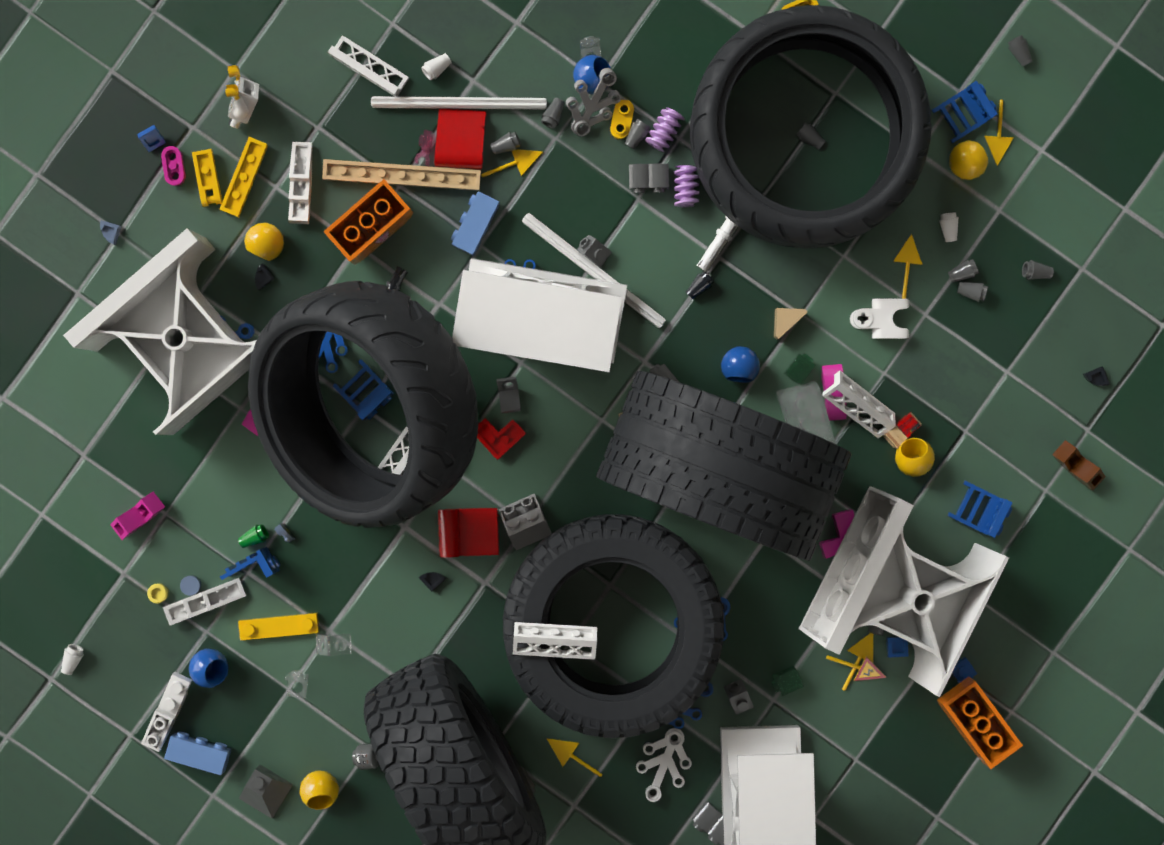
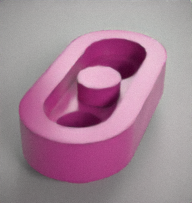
[161,146,186,186]

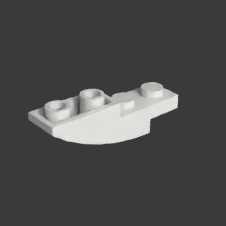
[141,672,192,752]

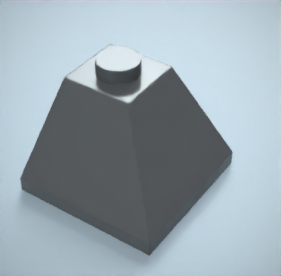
[239,765,293,819]

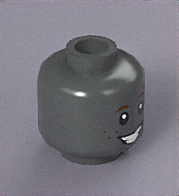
[352,744,379,770]

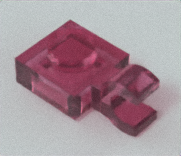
[415,130,434,166]

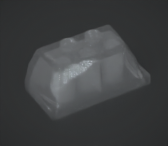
[776,381,836,444]

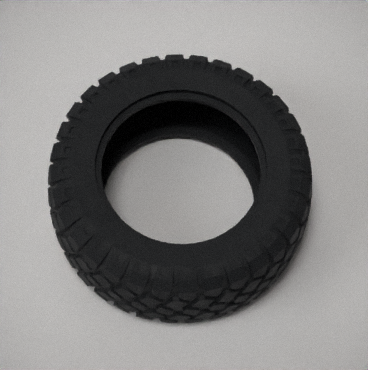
[503,514,724,738]
[364,653,546,845]

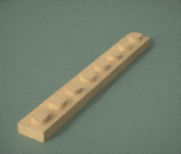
[322,159,481,191]

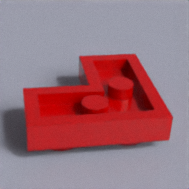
[477,418,526,460]

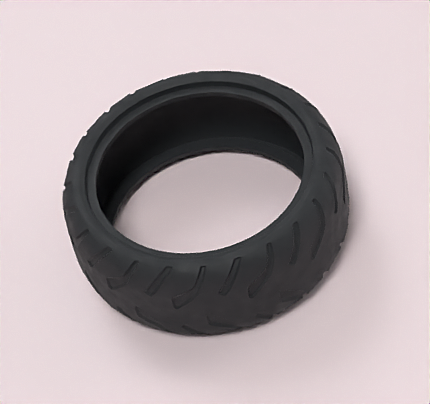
[690,5,932,248]
[248,281,479,528]

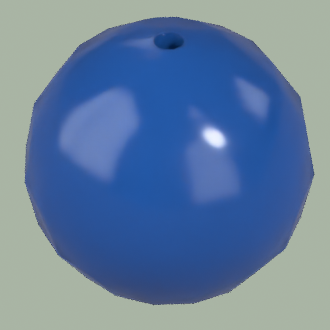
[573,55,611,94]
[721,347,760,382]
[189,649,228,688]

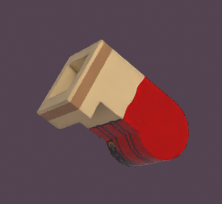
[882,412,921,448]

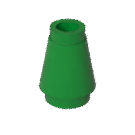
[238,524,269,548]

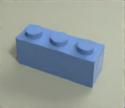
[451,191,500,256]
[164,731,231,775]

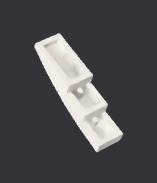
[288,142,313,224]
[162,578,246,626]

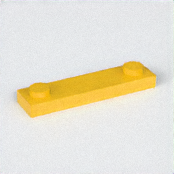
[220,137,268,217]
[238,613,319,640]

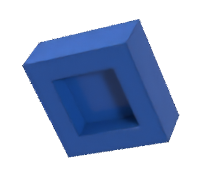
[137,125,166,152]
[886,636,908,658]
[952,657,977,683]

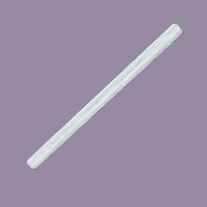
[371,96,547,109]
[522,213,666,328]

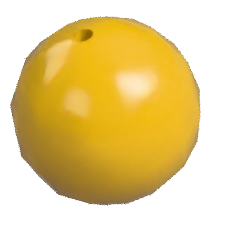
[949,140,988,180]
[244,223,284,261]
[895,438,935,477]
[300,770,339,810]

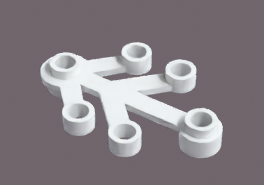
[636,728,692,802]

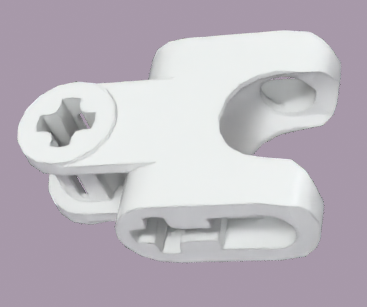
[850,299,909,339]

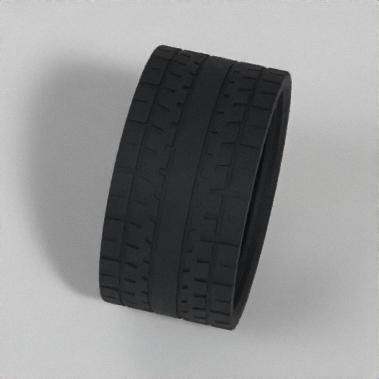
[596,371,852,561]

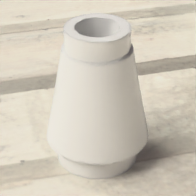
[421,53,452,80]
[939,212,959,242]
[61,644,84,675]

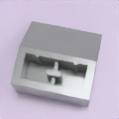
[499,493,552,550]

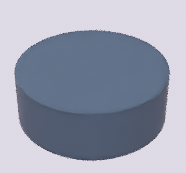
[180,575,201,596]

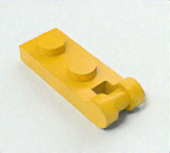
[192,149,223,207]

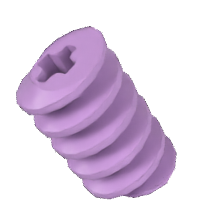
[645,107,685,152]
[674,165,699,207]

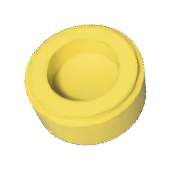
[147,583,169,603]

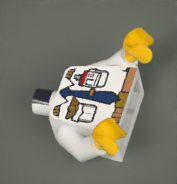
[225,65,259,128]

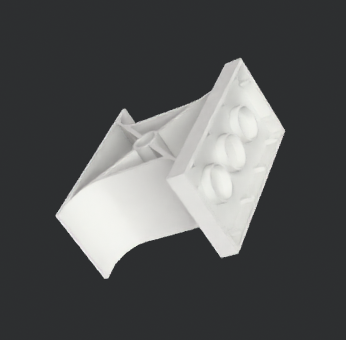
[63,228,256,435]
[452,258,627,372]
[799,486,1009,697]
[720,725,816,845]

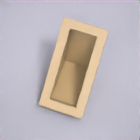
[774,308,807,340]

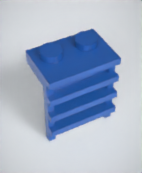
[932,81,997,143]
[333,359,394,420]
[947,481,1013,538]
[220,547,280,580]

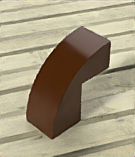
[1052,440,1106,491]

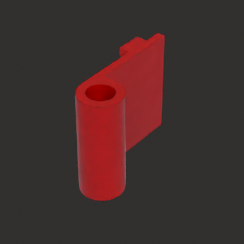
[434,108,486,170]
[438,508,499,557]

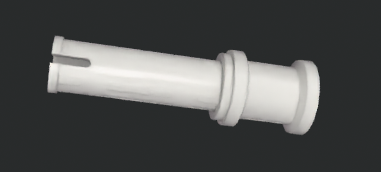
[696,216,739,272]

